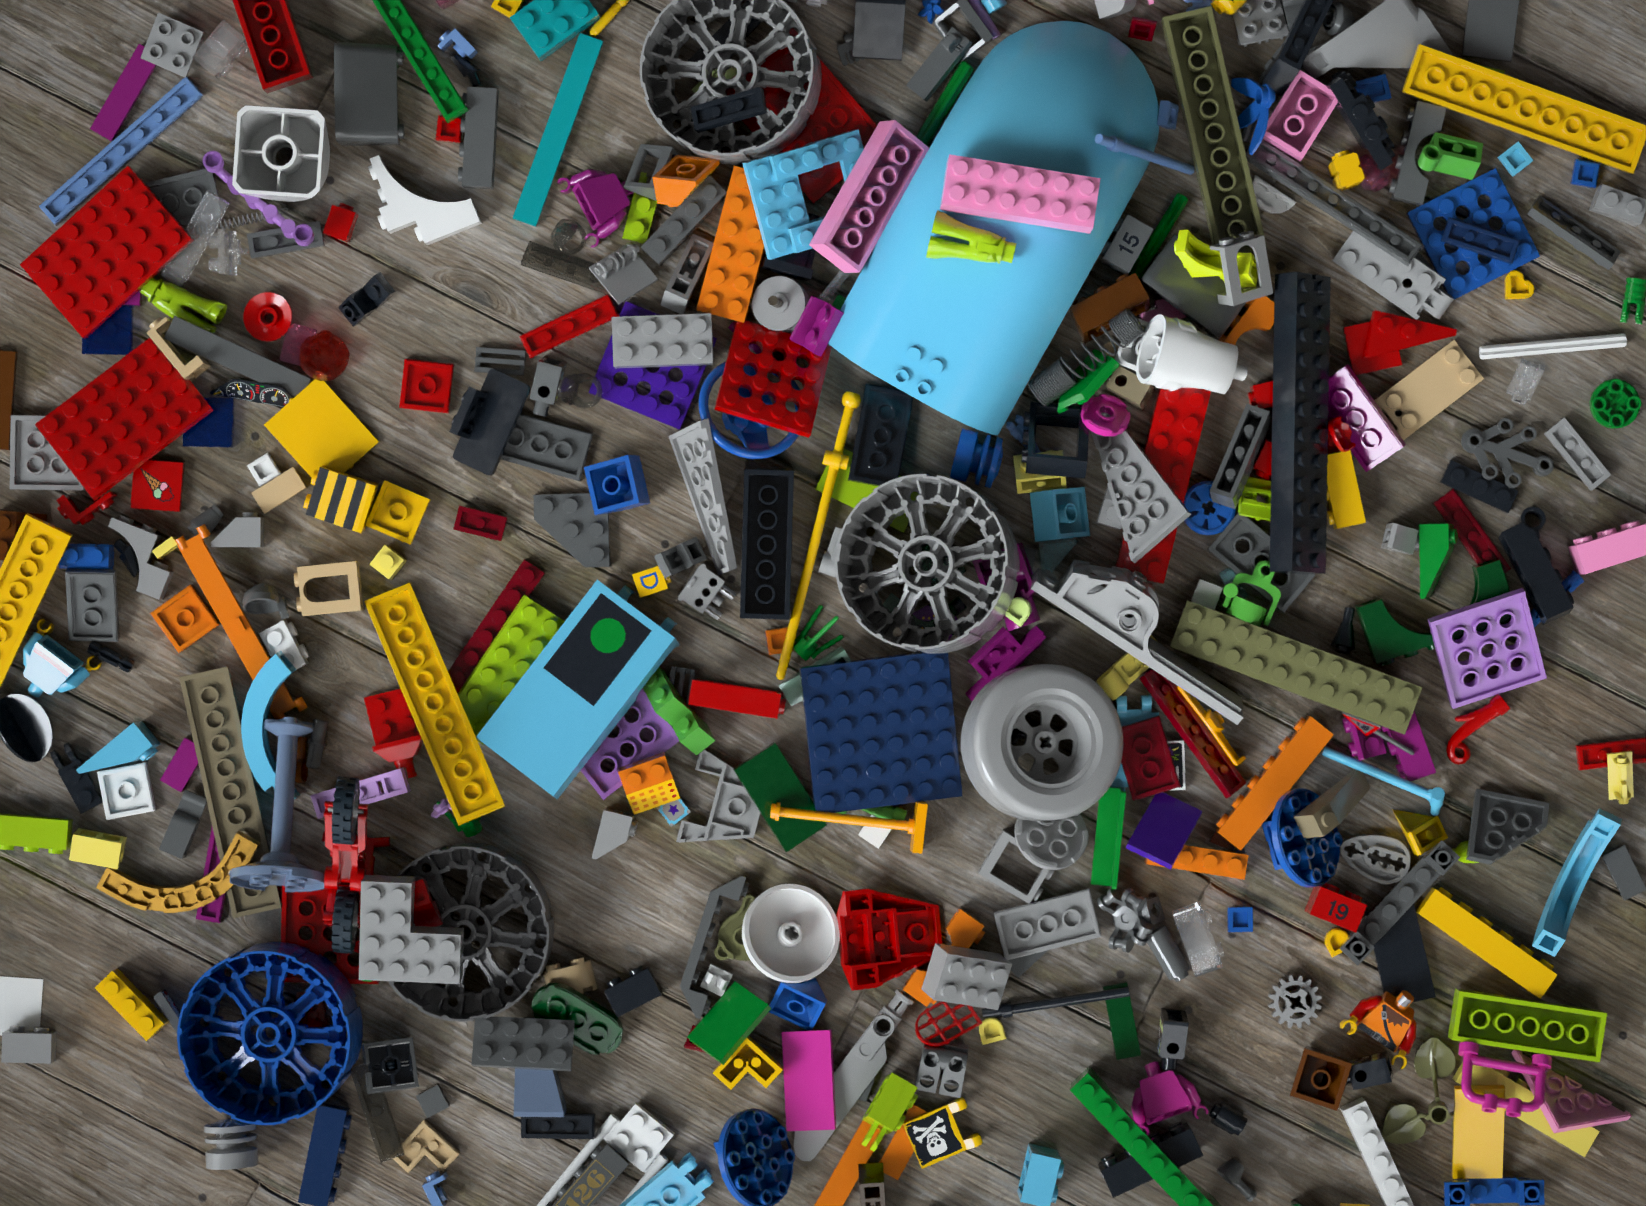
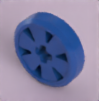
[1184,481,1236,535]

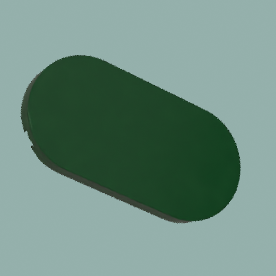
[532,983,623,1055]

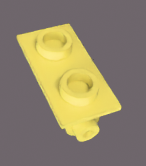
[1607,751,1634,804]

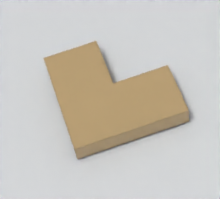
[390,1119,461,1173]

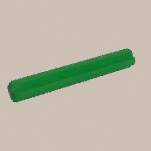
[916,61,973,146]
[1129,193,1188,280]

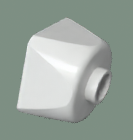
[232,106,330,202]

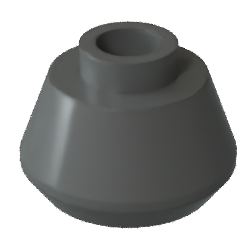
[1323,2,1355,35]

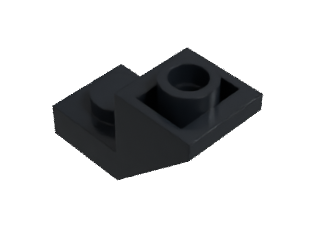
[338,272,395,327]

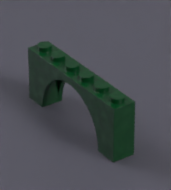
[1355,558,1511,666]

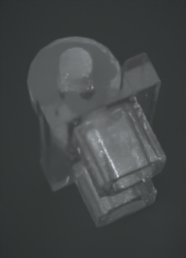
[208,229,248,276]
[1506,358,1545,405]

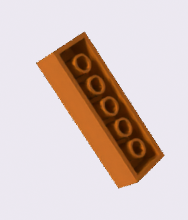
[696,166,765,323]

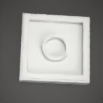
[97,762,156,820]

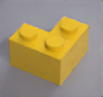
[713,1036,783,1090]

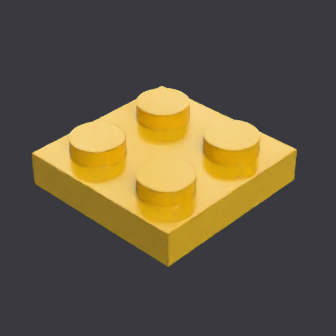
[365,480,430,545]

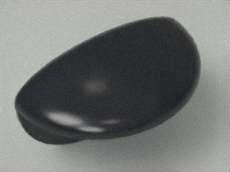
[0,694,53,763]

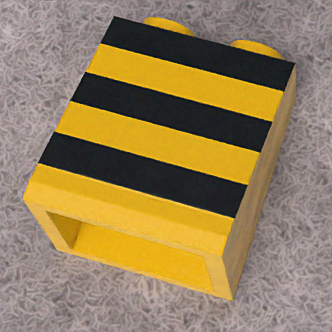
[303,466,379,533]

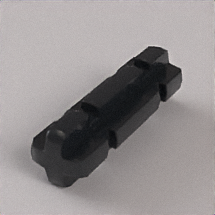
[87,641,135,673]

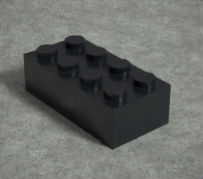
[1098,1121,1204,1198]

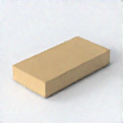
[252,467,307,514]

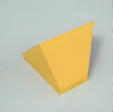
[1392,809,1448,856]

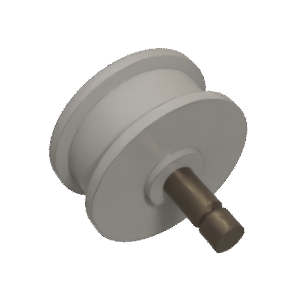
[752,276,810,333]

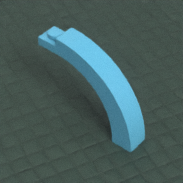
[241,651,300,799]
[1532,808,1622,957]

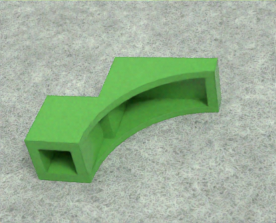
[643,666,716,756]

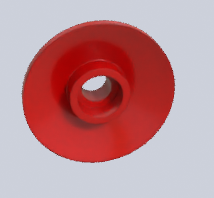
[243,292,292,342]

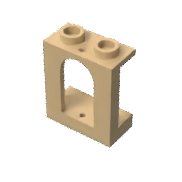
[147,317,211,382]
[294,561,364,616]

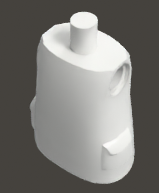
[1136,314,1248,394]

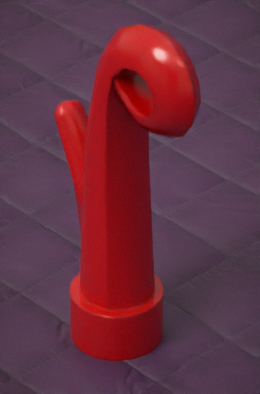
[1446,694,1510,764]

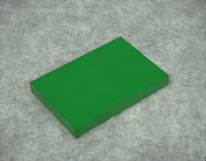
[687,981,771,1065]

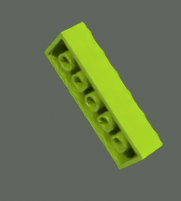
[1448,988,1607,1062]

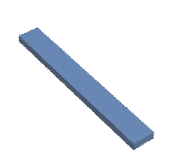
[39,77,204,226]

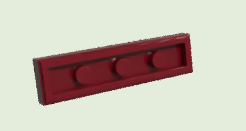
[1433,489,1511,574]

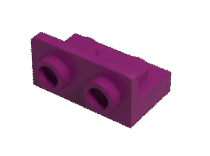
[790,296,844,357]
[1342,718,1386,761]

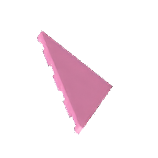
[1511,1050,1632,1133]

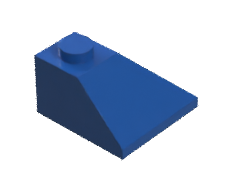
[769,977,827,1031]

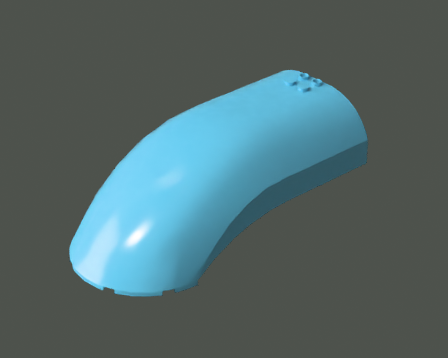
[829,21,1159,436]

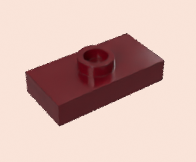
[453,506,508,541]

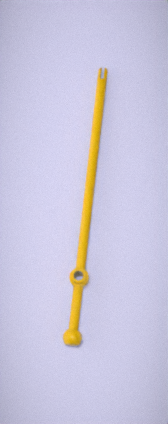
[776,391,861,680]

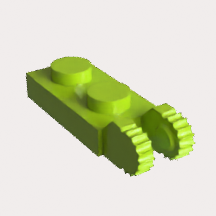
[622,172,657,244]

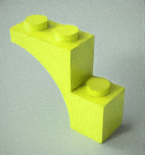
[1174,230,1258,288]

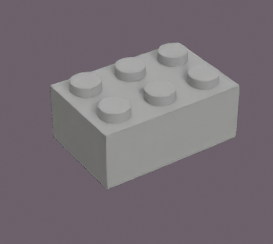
[921,943,1012,1010]

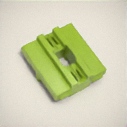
[1238,477,1271,521]

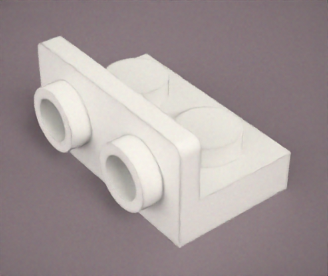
[259,620,310,670]

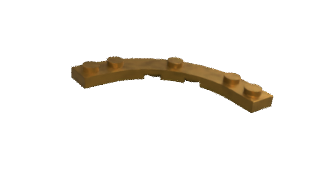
[96,831,260,913]

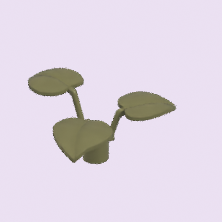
[1381,1037,1456,1144]

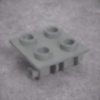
[1233,0,1289,47]
[141,12,204,78]
[589,243,658,305]

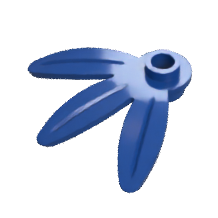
[1231,77,1275,155]

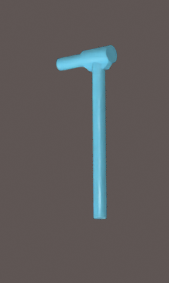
[1322,747,1445,816]

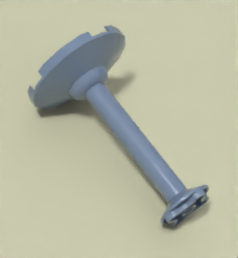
[228,717,325,892]

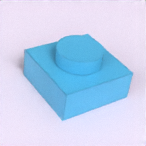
[1497,141,1533,177]

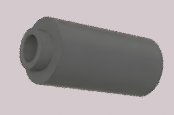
[1147,925,1190,982]

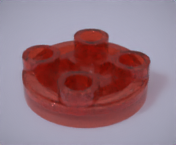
[299,330,350,381]

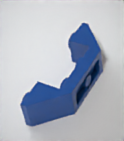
[1444,1177,1545,1206]

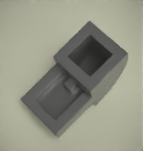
[654,537,707,578]

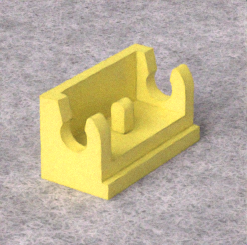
[69,828,127,869]

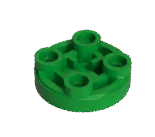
[1589,379,1642,429]

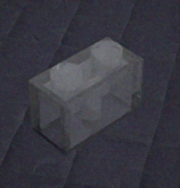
[192,20,248,80]

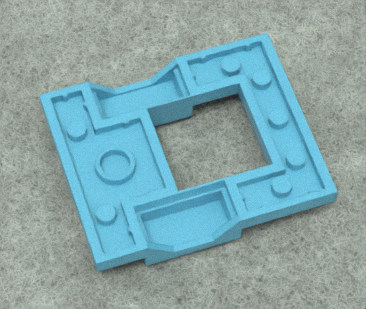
[742,129,864,260]

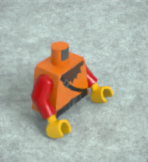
[1340,990,1417,1069]

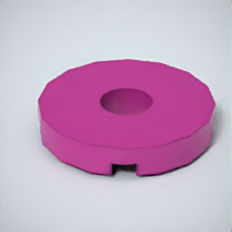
[1080,394,1131,436]

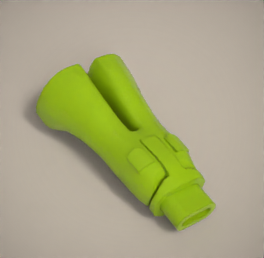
[926,210,1017,264]
[140,278,227,333]

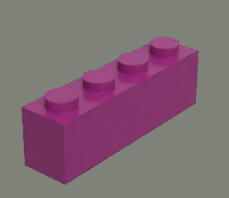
[1381,679,1436,782]

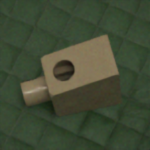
[1105,366,1155,411]

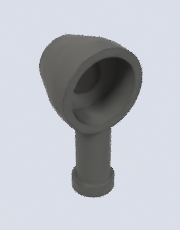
[1216,1158,1257,1202]

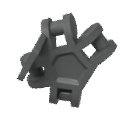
[1097,887,1165,953]

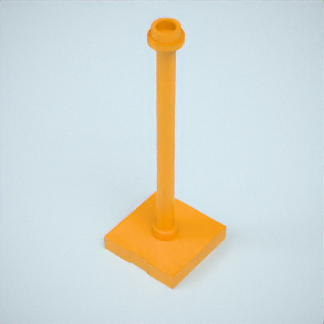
[770,802,928,854]

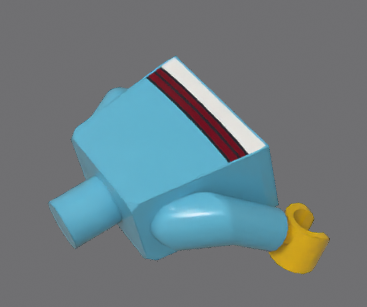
[23,619,102,697]

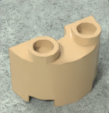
[543,957,597,994]

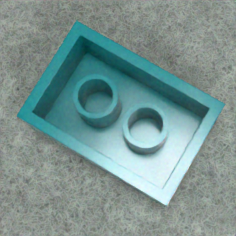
[510,0,600,61]

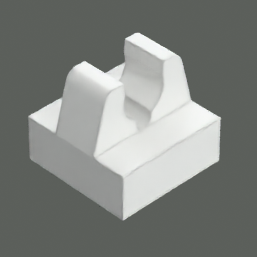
[700,964,733,997]

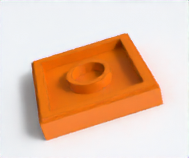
[150,585,220,653]

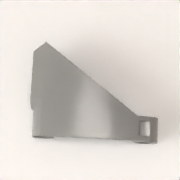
[1303,0,1452,79]

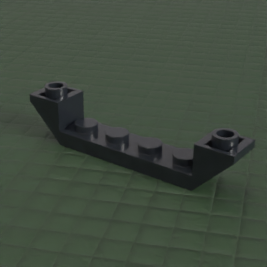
[1260,0,1333,97]

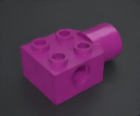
[972,543,1041,632]

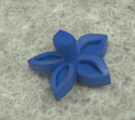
[918,0,944,24]

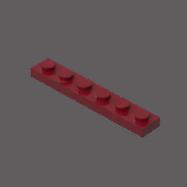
[448,559,545,693]
[1139,669,1246,799]

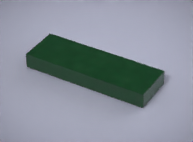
[1102,982,1141,1060]

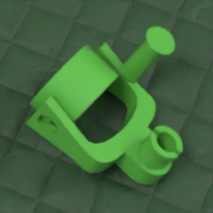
[1222,560,1281,627]

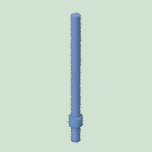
[1095,134,1195,175]

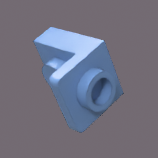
[438,29,478,59]
[422,1171,448,1206]

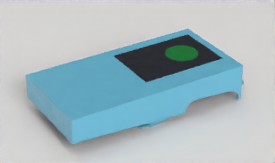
[476,580,680,800]

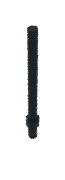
[982,987,1130,1019]

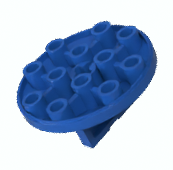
[1262,788,1343,888]
[713,1109,795,1206]

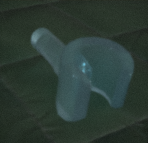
[1219,569,1248,598]

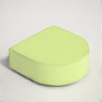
[1005,597,1031,627]

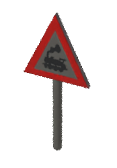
[1342,712,1415,755]

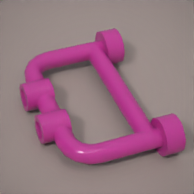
[1458,1041,1552,1117]

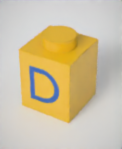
[632,566,672,598]

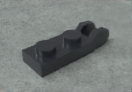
[50,742,103,814]

